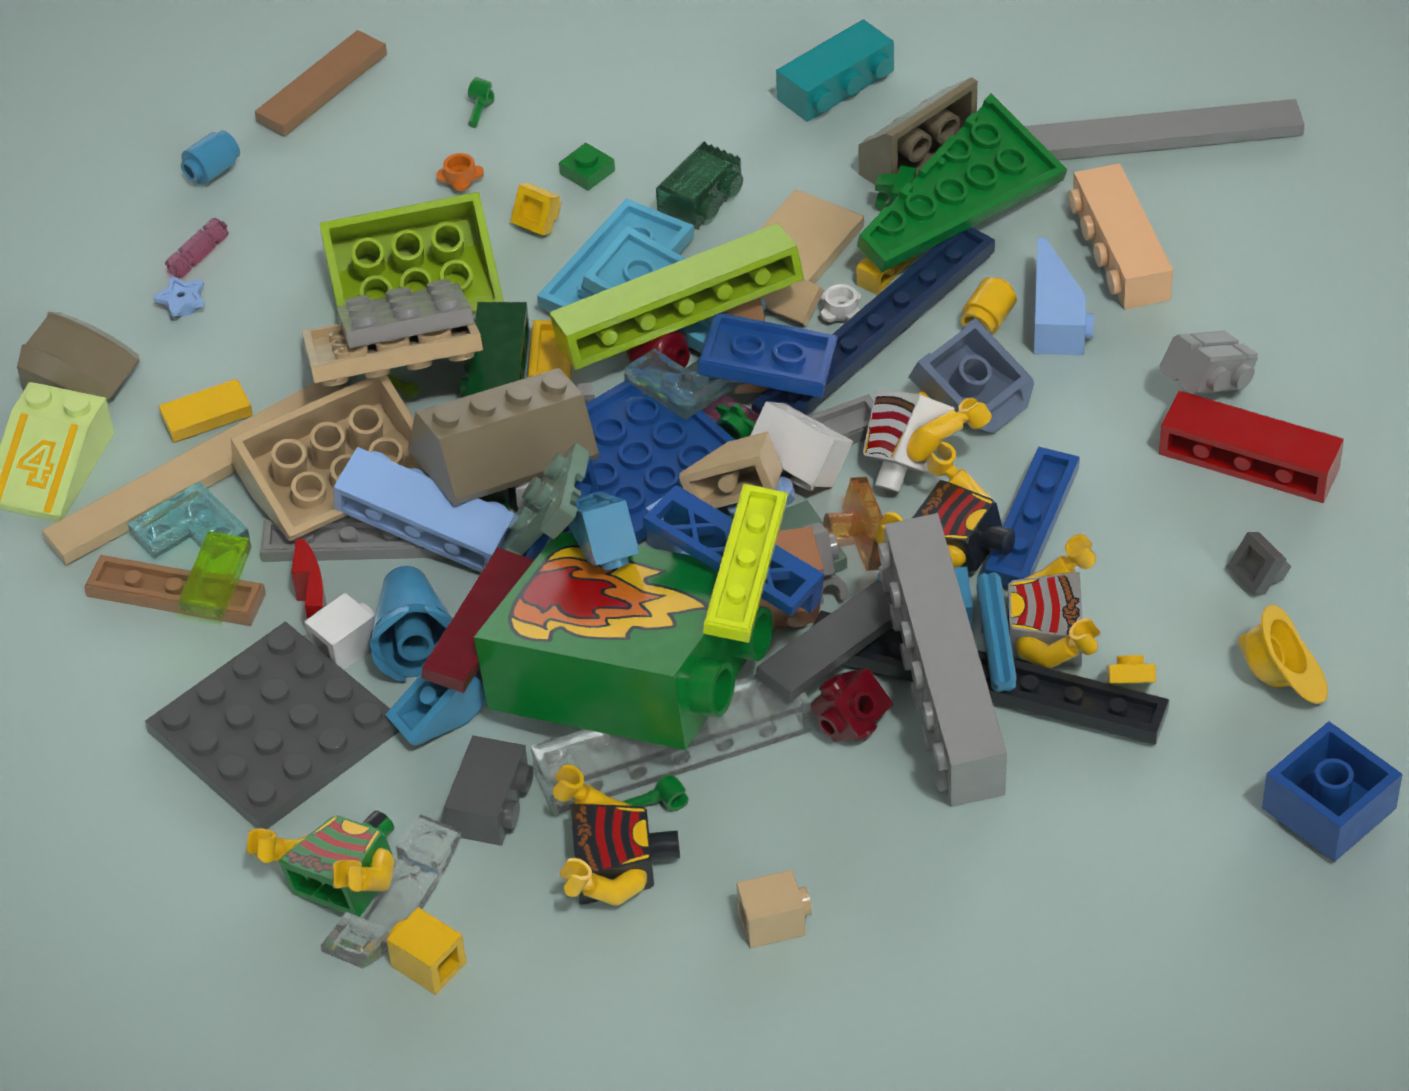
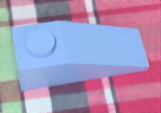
[1034,237,1094,355]

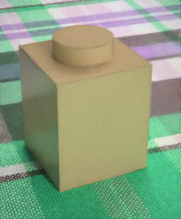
[736,870,812,948]

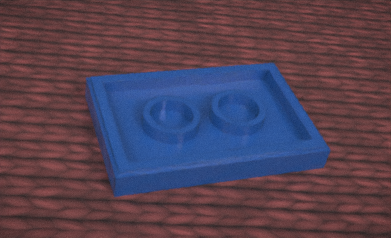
[697,313,838,398]

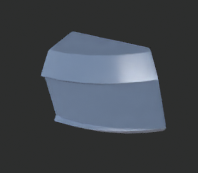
[908,318,1034,434]

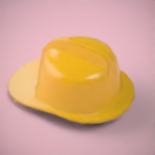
[1238,605,1328,704]

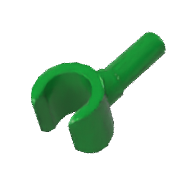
[468,77,495,128]
[622,775,689,811]

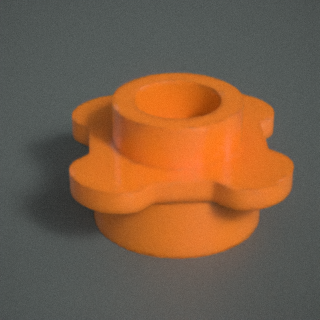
[436,153,484,191]

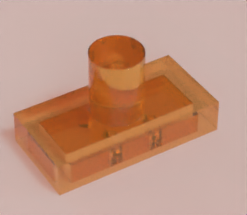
[823,477,883,571]

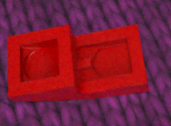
[291,539,327,619]

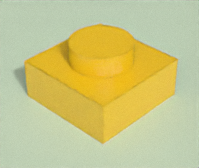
[1106,655,1156,684]

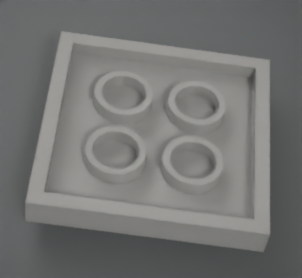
[337,280,474,348]

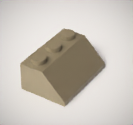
[858,77,978,193]

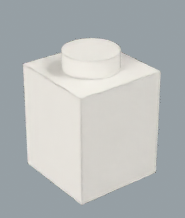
[304,593,375,670]

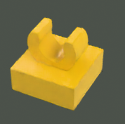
[510,183,562,235]

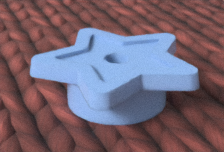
[154,277,205,316]

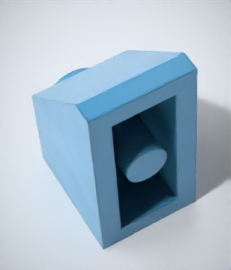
[385,669,487,746]

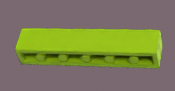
[549,223,804,370]

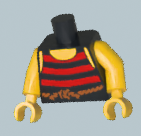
[875,442,1015,573]
[553,764,680,906]

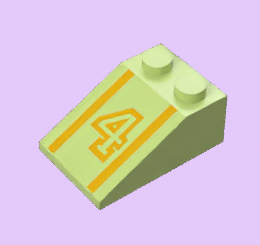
[0,382,115,522]

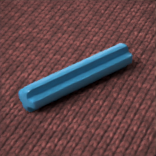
[976,572,1017,692]

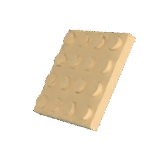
[302,322,483,386]

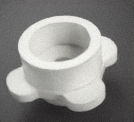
[821,284,861,322]

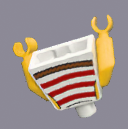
[863,389,992,493]

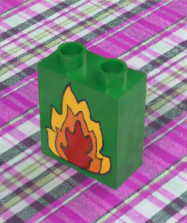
[474,532,773,750]

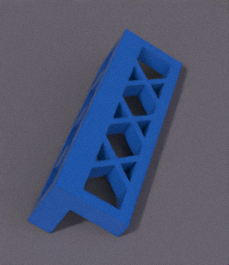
[643,485,824,616]

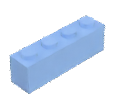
[333,447,515,572]

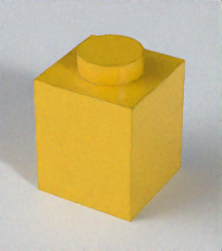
[386,907,467,995]

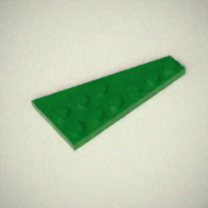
[857,93,1068,272]

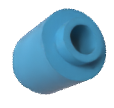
[181,130,240,185]

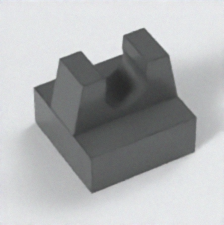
[1227,532,1292,595]

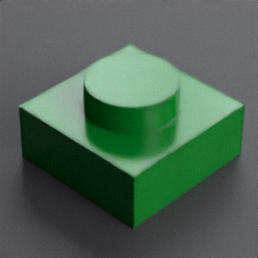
[559,142,615,191]

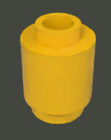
[961,277,1017,334]

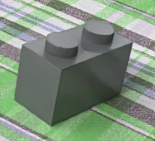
[444,735,534,846]

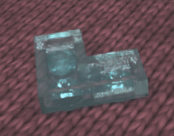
[624,349,743,420]
[127,481,250,562]

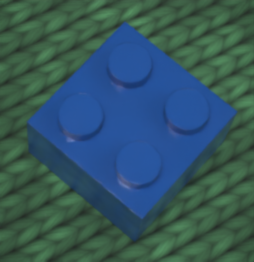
[1262,721,1403,862]

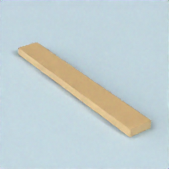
[42,382,345,565]

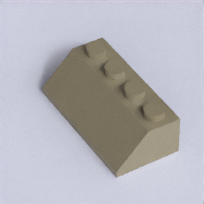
[408,368,599,506]

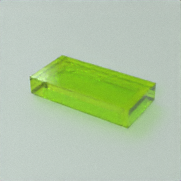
[178,531,252,618]

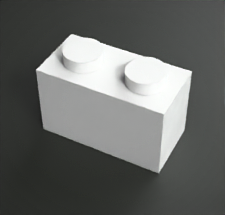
[750,401,854,491]

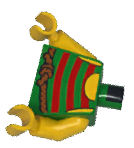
[246,810,396,918]

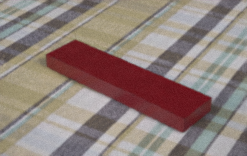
[422,547,534,693]

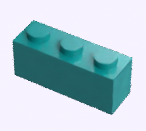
[776,19,894,122]

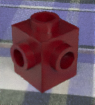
[808,668,893,742]

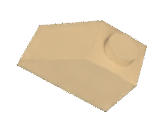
[679,431,783,508]

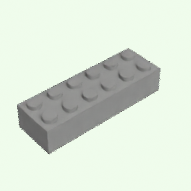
[878,513,1007,807]

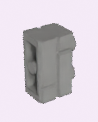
[1159,331,1258,394]

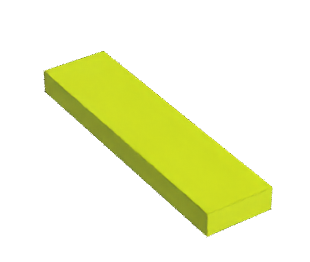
[703,484,788,643]

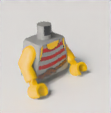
[981,534,1100,669]

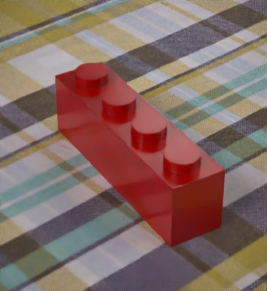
[1159,391,1344,504]

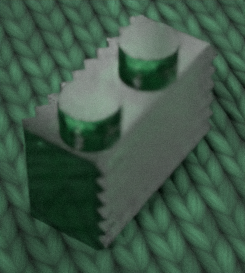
[656,141,743,229]

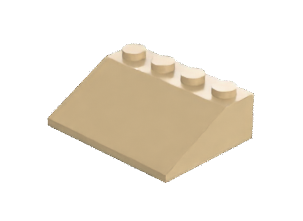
[230,375,426,541]

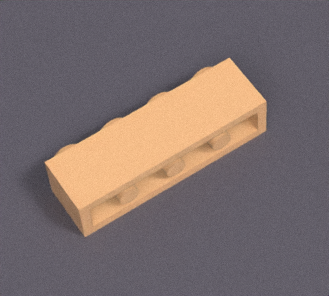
[1068,163,1173,310]

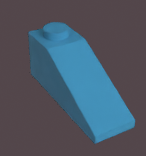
[568,491,640,570]

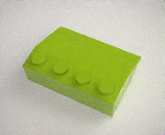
[319,192,504,314]

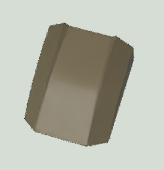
[17,312,139,400]

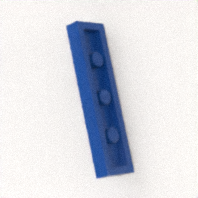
[984,446,1080,587]

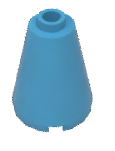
[369,566,453,682]

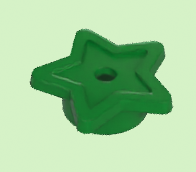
[715,403,756,440]

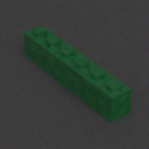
[460,302,530,512]

